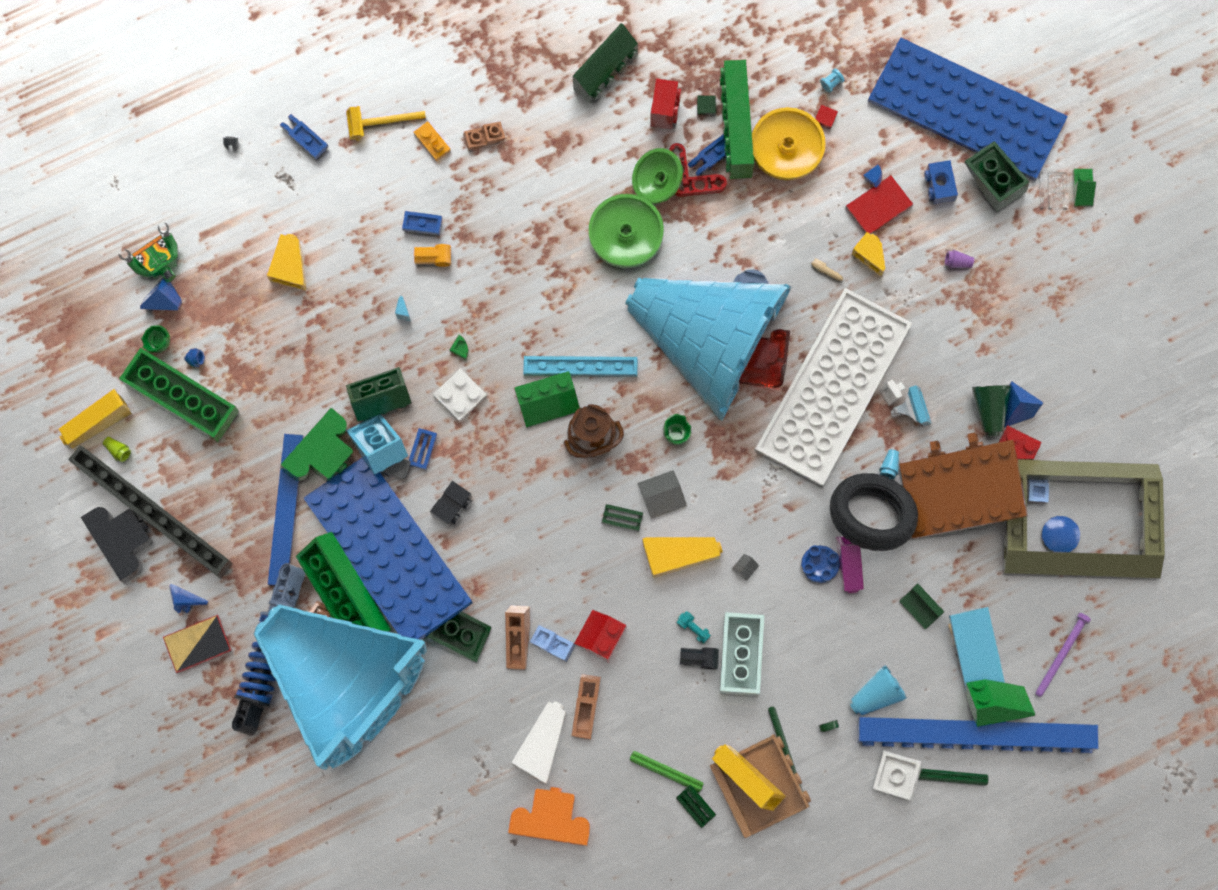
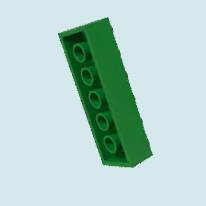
[719,59,754,179]
[119,348,239,443]
[295,532,391,632]

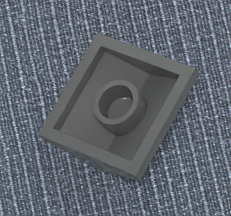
[638,470,687,519]

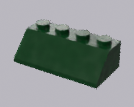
[573,23,638,103]

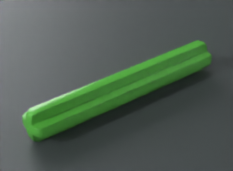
[630,751,704,792]

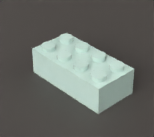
[719,612,764,696]

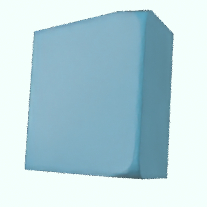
[395,296,411,321]

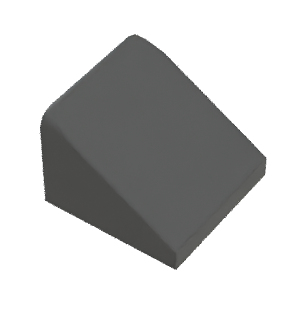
[383,459,411,479]

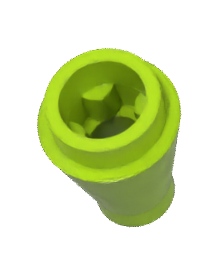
[102,436,131,462]

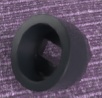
[223,136,238,150]

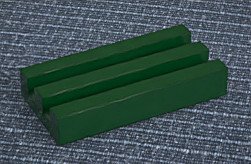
[601,504,643,532]
[676,784,716,828]

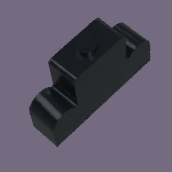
[80,507,153,584]

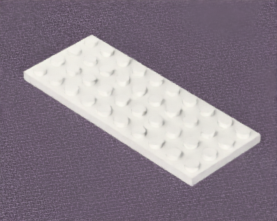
[755,288,912,487]

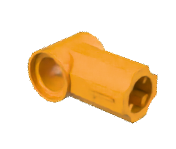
[414,244,451,267]

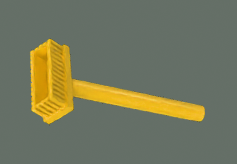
[346,106,426,141]

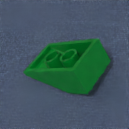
[966,679,1035,727]

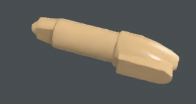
[811,258,843,281]

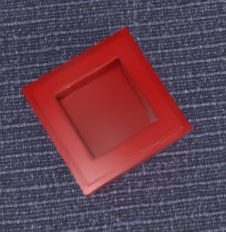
[815,105,838,130]

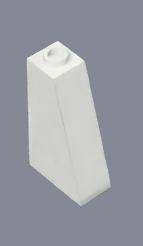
[511,701,566,784]

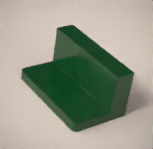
[899,583,944,629]

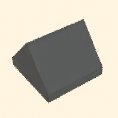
[732,554,759,580]

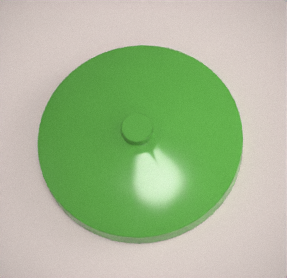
[588,194,664,268]

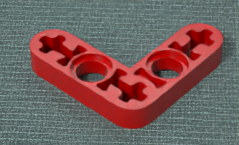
[669,143,727,197]

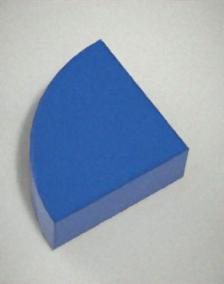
[863,165,883,188]

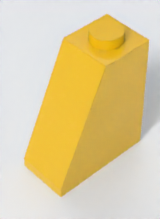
[267,234,307,291]

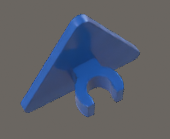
[169,584,208,613]

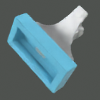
[891,385,932,426]

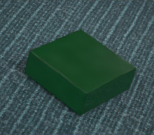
[697,95,716,115]

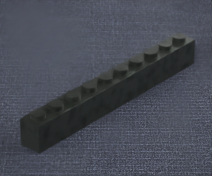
[68,445,233,579]

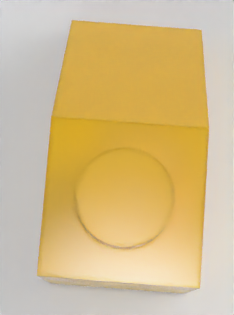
[851,232,885,276]

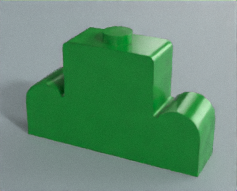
[281,408,353,482]

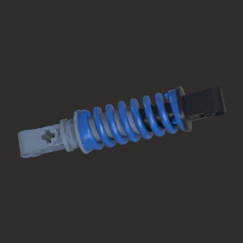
[232,563,305,736]

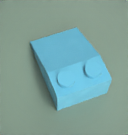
[346,414,408,474]

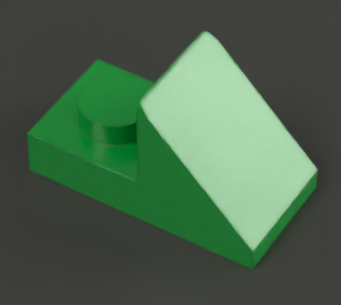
[1073,168,1096,207]

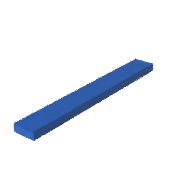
[268,434,304,586]

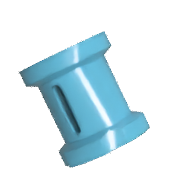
[820,68,845,93]

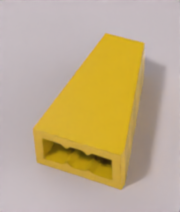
[59,389,132,449]
[642,537,723,578]
[711,744,786,811]

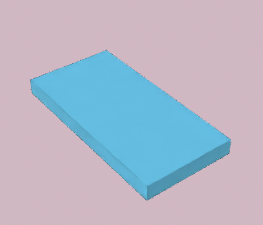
[949,607,1005,691]

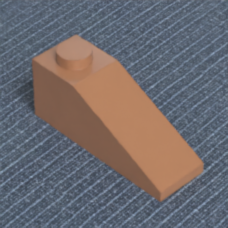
[505,605,530,669]

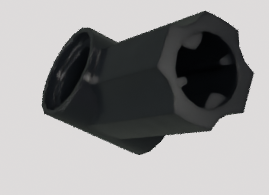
[680,647,719,670]

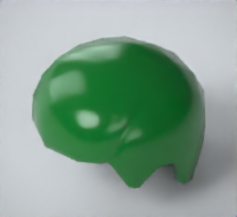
[141,325,170,354]
[663,414,691,445]

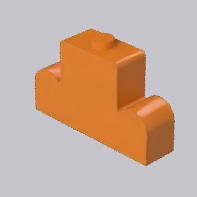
[508,787,590,846]

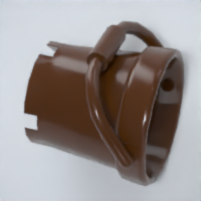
[564,404,624,458]

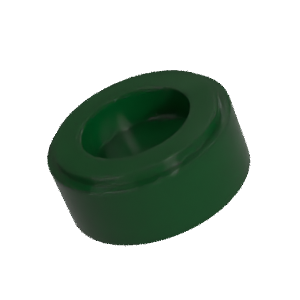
[819,719,839,732]

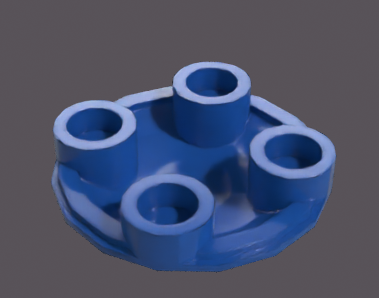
[1041,516,1080,552]
[801,545,840,583]

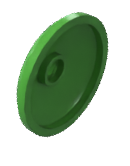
[632,148,683,204]

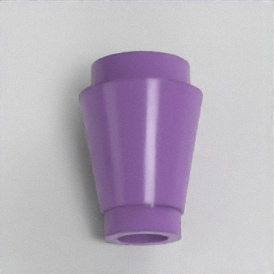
[945,249,974,268]

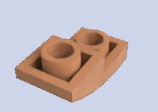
[463,121,505,151]

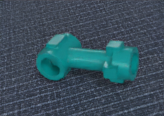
[676,611,711,644]

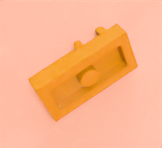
[413,121,451,162]

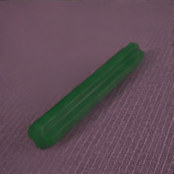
[918,769,989,786]

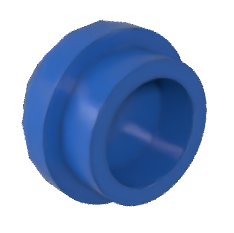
[184,348,205,367]

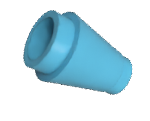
[879,449,899,479]

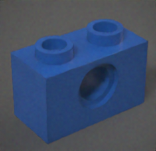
[924,160,958,205]

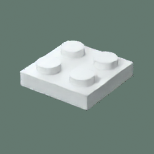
[433,368,487,422]
[873,751,923,801]

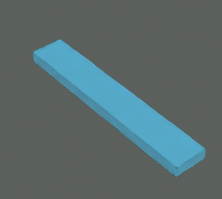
[523,356,638,377]

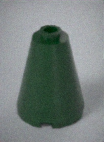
[972,385,1011,436]

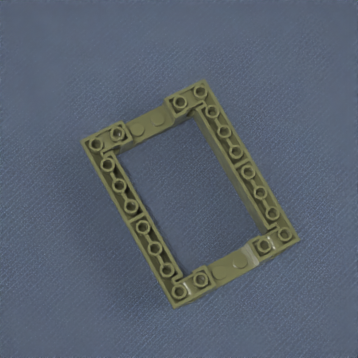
[1004,460,1165,579]

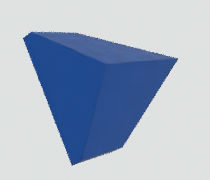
[140,278,182,310]
[1004,381,1044,428]

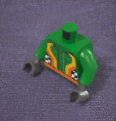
[118,222,178,282]

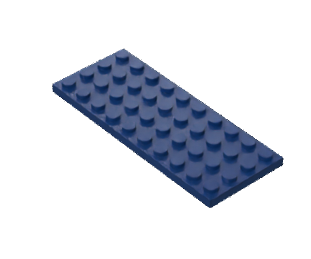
[868,37,1068,181]
[304,458,473,640]

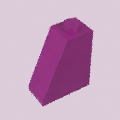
[836,536,864,593]

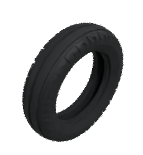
[830,473,918,551]

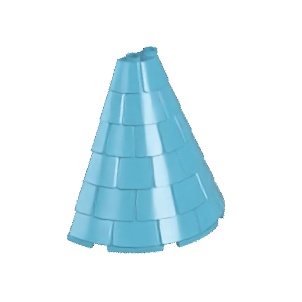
[625,278,791,421]
[254,604,427,770]

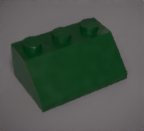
[346,367,412,422]

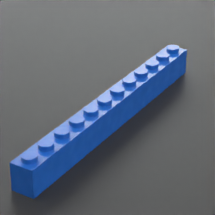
[857,717,1099,754]

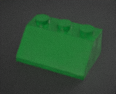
[514,371,580,428]

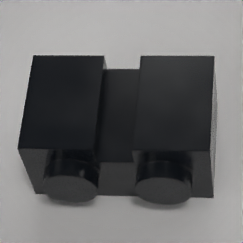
[430,481,473,528]

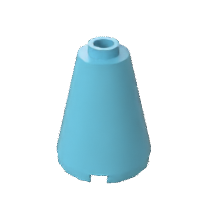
[850,665,907,715]

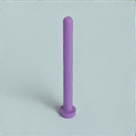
[1036,613,1091,697]

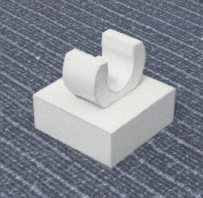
[880,380,905,406]

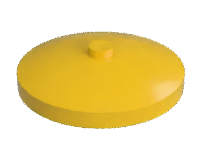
[752,107,826,180]

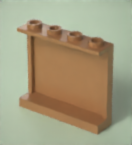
[710,734,811,838]

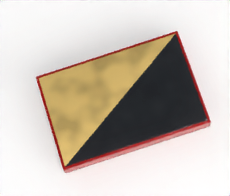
[163,615,232,674]

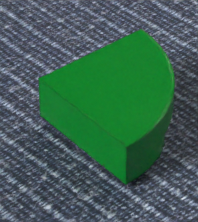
[449,335,469,361]

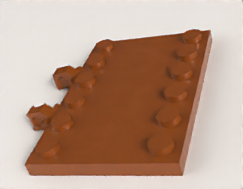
[900,432,1028,539]

